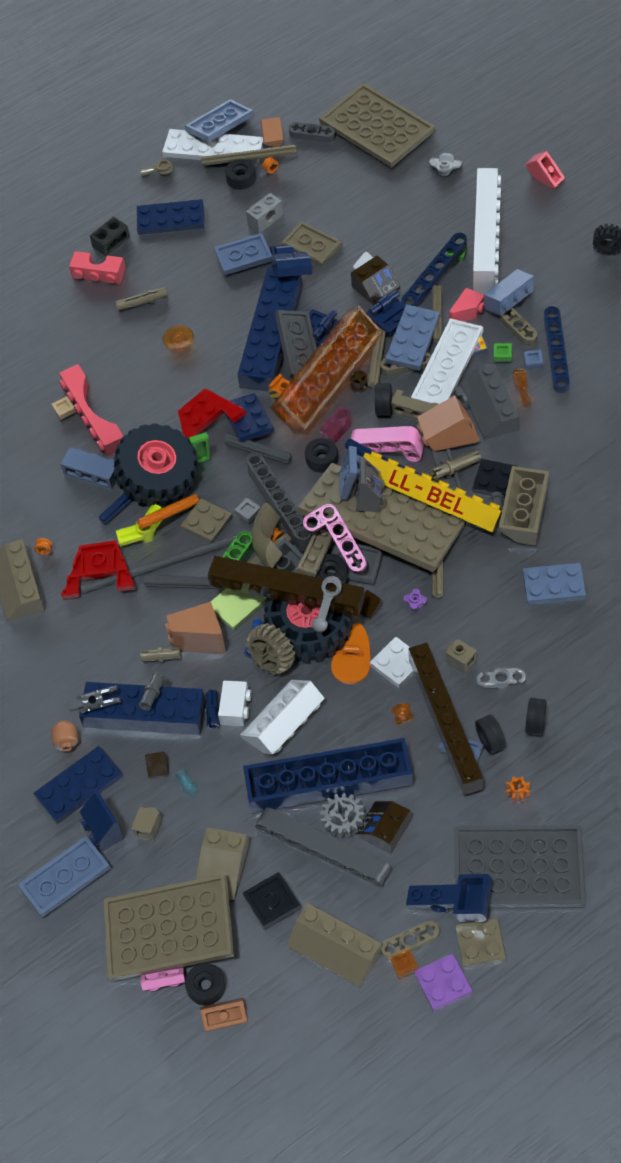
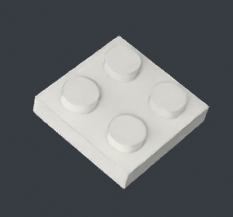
[370,637,414,688]

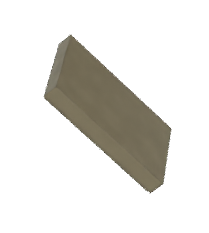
[281,221,342,267]

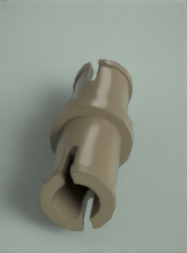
[141,646,181,662]

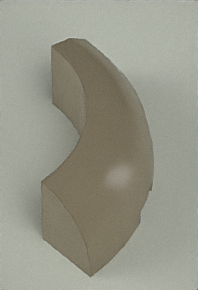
[252,503,283,568]

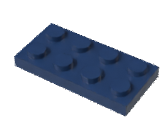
[137,199,204,235]
[33,746,123,824]

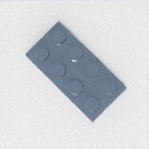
[185,99,254,142]
[385,304,440,371]
[18,836,111,918]

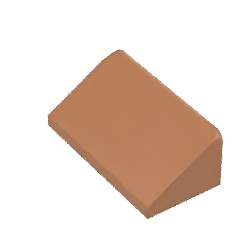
[260,117,283,147]
[200,998,247,1031]

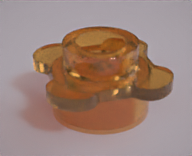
[391,703,414,724]

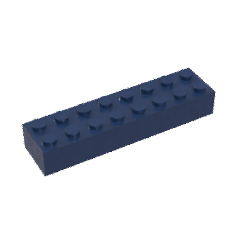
[237,267,303,391]
[243,738,413,813]

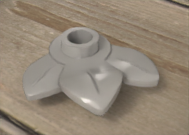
[429,153,462,176]

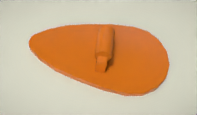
[331,623,371,684]

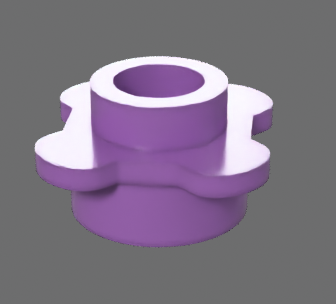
[403,589,427,610]

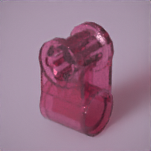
[320,407,352,443]

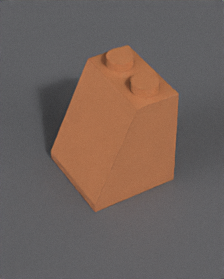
[417,395,480,451]
[165,602,226,654]

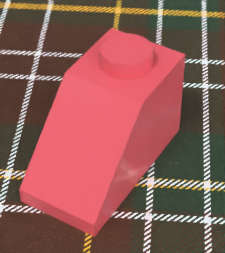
[525,151,565,188]
[449,288,485,322]

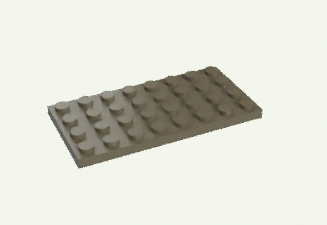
[297,463,466,572]

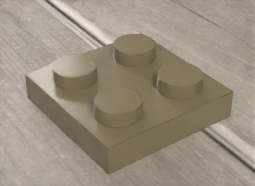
[181,499,233,544]
[455,918,506,968]

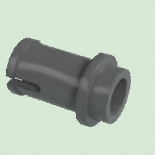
[489,492,505,510]

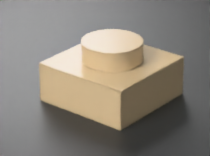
[51,396,76,420]

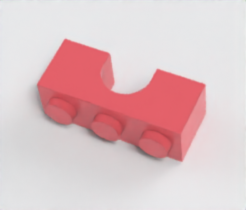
[69,251,126,284]

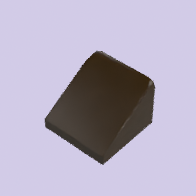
[360,590,382,619]
[145,752,169,779]

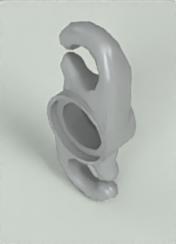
[476,668,526,688]

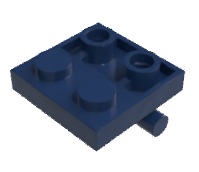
[366,290,405,337]
[309,309,342,350]

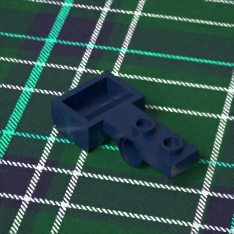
[270,245,312,277]
[406,874,492,922]

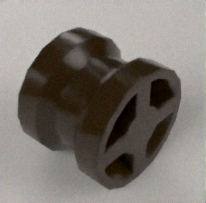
[349,370,368,393]

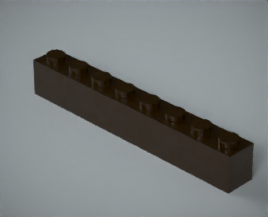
[207,556,365,617]
[408,642,483,795]

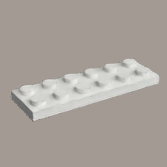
[162,129,264,165]
[411,318,484,404]

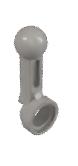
[312,576,342,632]

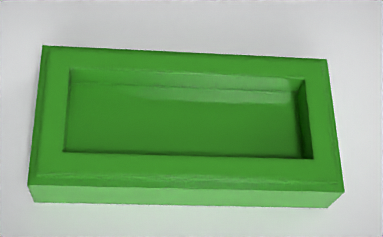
[189,432,211,463]

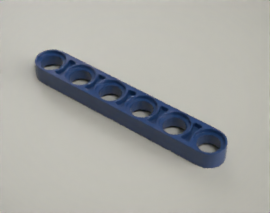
[401,232,467,307]
[544,306,570,393]

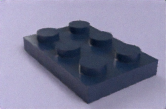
[225,393,274,442]

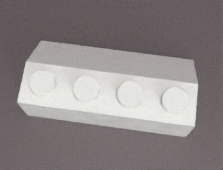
[240,680,324,755]

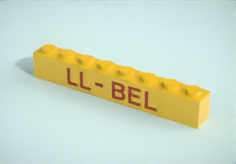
[364,451,502,532]

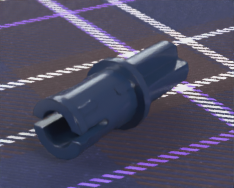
[204,689,219,729]

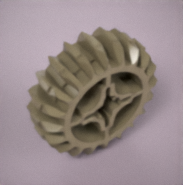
[246,623,295,675]

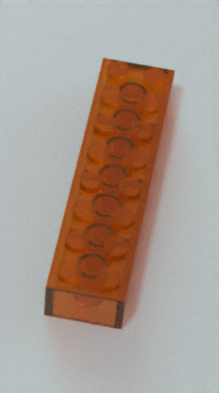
[270,306,382,433]

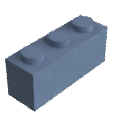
[484,269,534,316]
[60,447,117,490]

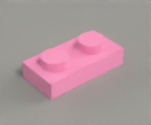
[141,967,185,991]

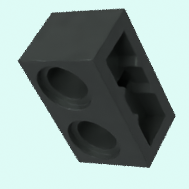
[90,216,130,256]

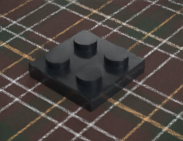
[472,459,518,497]
[242,872,301,929]

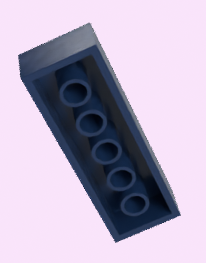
[79,682,206,735]

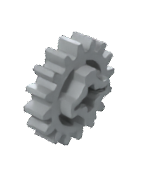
[320,793,366,838]

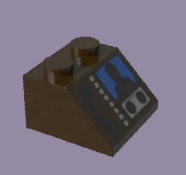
[351,255,400,306]
[355,801,411,854]

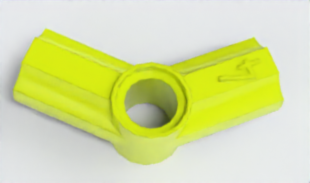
[116,504,162,547]

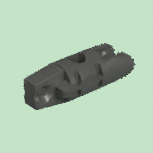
[67,685,121,713]

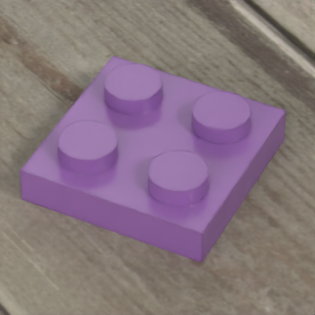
[414,953,473,1012]

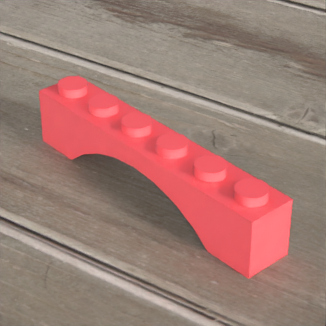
[59,364,123,456]

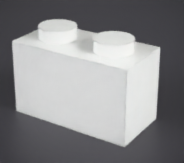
[218,681,251,726]

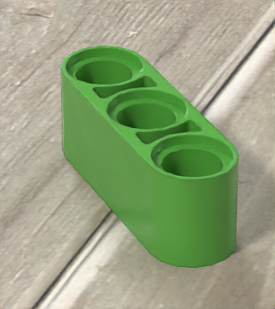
[222,531,254,562]

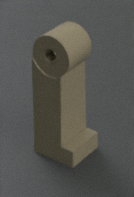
[391,389,439,420]

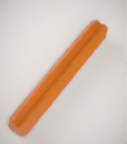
[137,494,199,529]

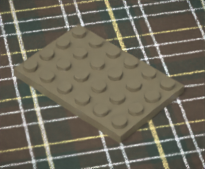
[319,83,435,168]
[104,874,234,981]

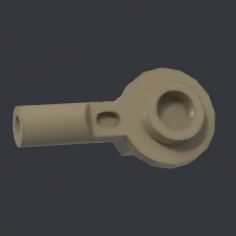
[140,159,173,176]

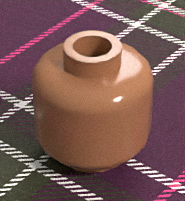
[51,721,78,752]

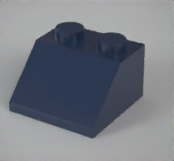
[79,790,123,851]

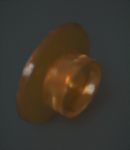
[163,325,194,351]

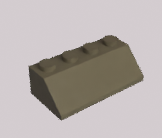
[499,466,549,546]
[0,539,44,622]
[287,903,382,988]

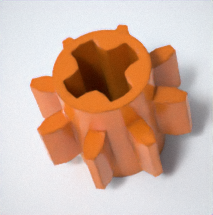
[506,776,530,802]

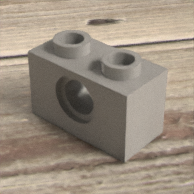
[246,193,283,233]

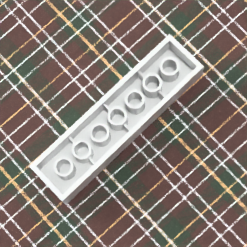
[473,168,501,295]

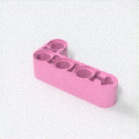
[350,426,424,462]
[303,504,367,572]

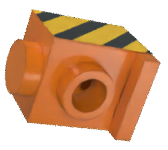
[269,374,298,406]

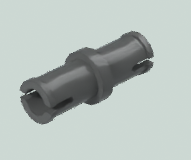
[139,672,165,711]

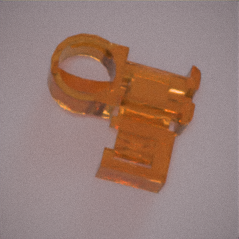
[513,368,532,402]

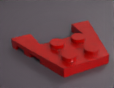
[178,388,246,438]
[61,540,135,600]

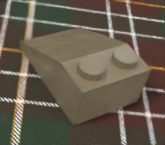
[196,827,249,902]

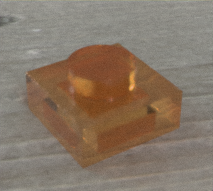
[390,949,419,979]

